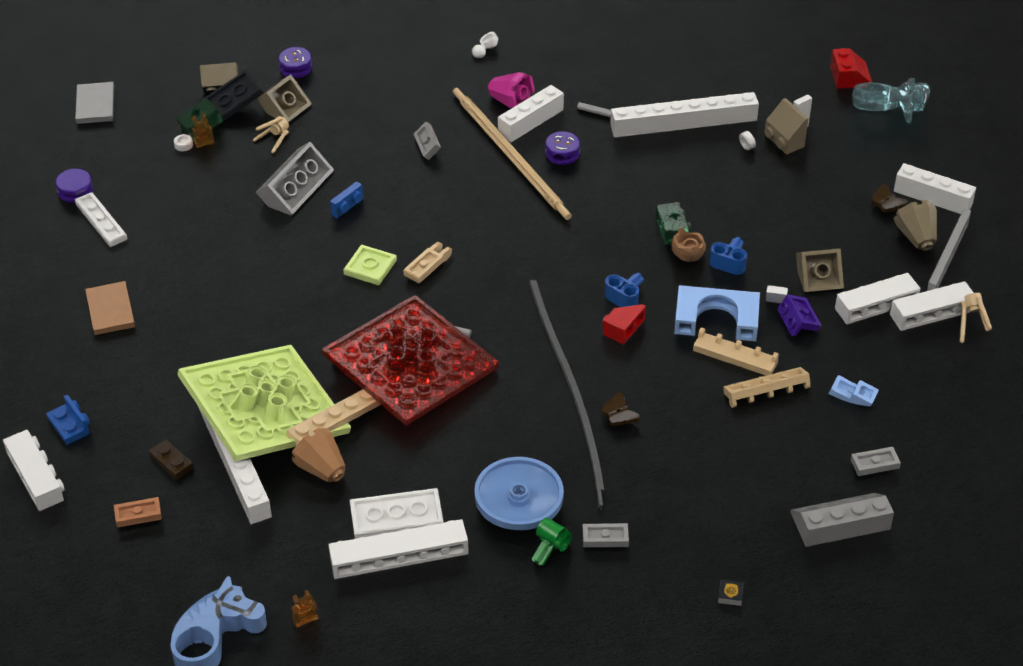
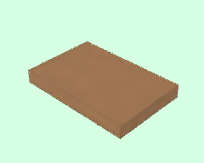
[85,281,135,335]

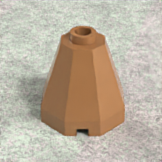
[292,428,346,482]

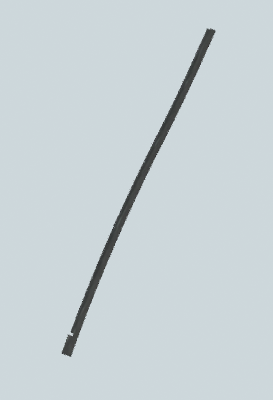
[529,280,604,510]

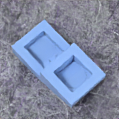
[828,375,878,406]

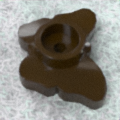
[872,184,908,212]
[602,392,639,426]

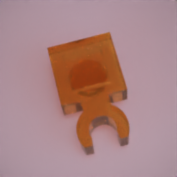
[192,113,215,148]
[291,590,318,627]

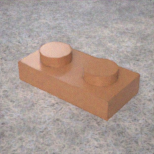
[114,497,162,528]

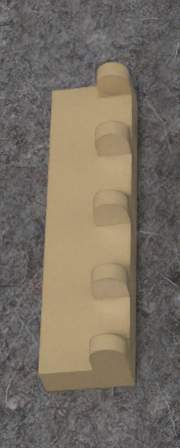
[693,328,779,376]
[723,367,810,408]

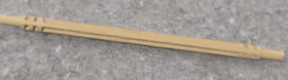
[453,88,572,220]

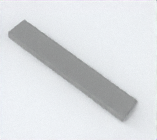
[927,209,971,291]

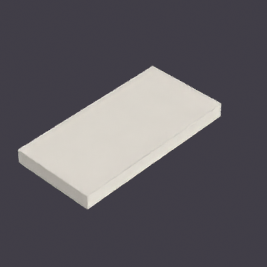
[350,488,444,539]

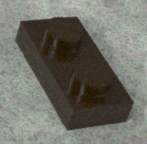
[149,440,194,480]

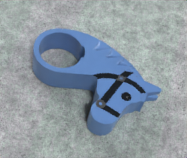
[171,576,267,666]

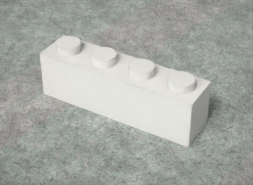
[498,85,564,143]
[894,163,976,214]
[835,273,920,324]
[890,281,973,331]
[3,430,65,511]

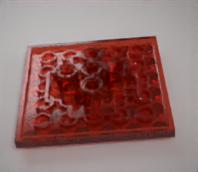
[322,295,499,426]

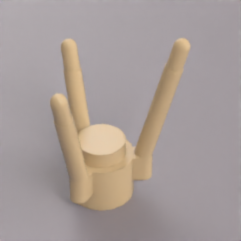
[253,116,289,153]
[960,293,992,343]

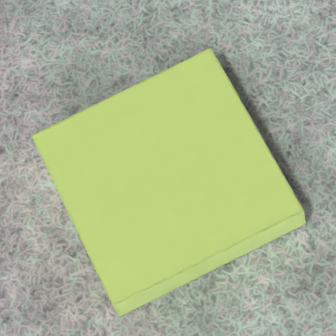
[343,245,397,285]

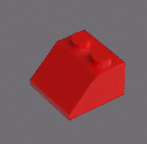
[830,48,873,89]

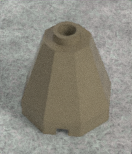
[894,200,937,251]

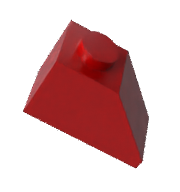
[602,304,646,344]

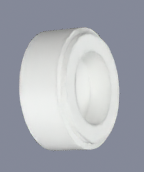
[739,131,756,150]
[174,134,193,151]

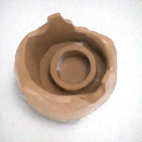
[672,227,706,262]

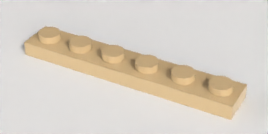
[286,379,397,445]

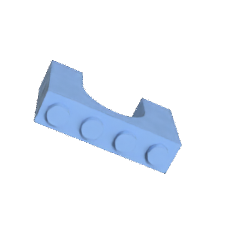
[674,285,760,341]

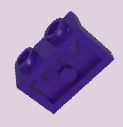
[777,294,822,336]

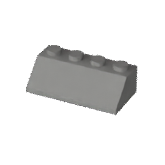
[256,142,334,215]
[791,493,894,547]

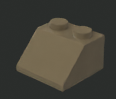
[200,62,238,91]
[257,74,312,122]
[765,98,808,154]
[796,248,844,292]

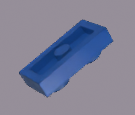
[330,181,363,218]

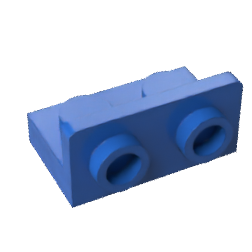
[46,395,90,445]

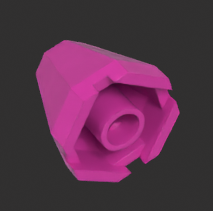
[488,72,535,108]

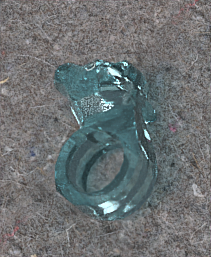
[852,78,930,123]

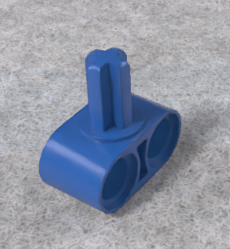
[709,237,747,275]
[605,273,644,307]

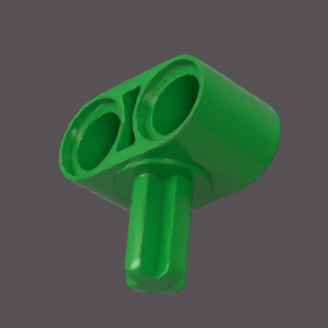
[532,517,572,566]

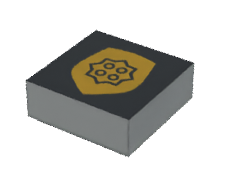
[718,580,744,606]

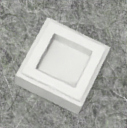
[766,286,788,303]

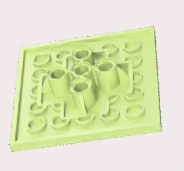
[178,345,351,461]

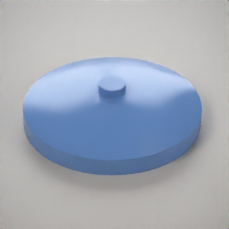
[475,457,564,530]

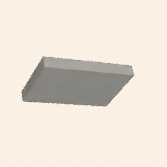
[75,82,114,124]

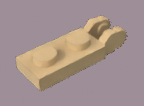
[403,242,452,283]

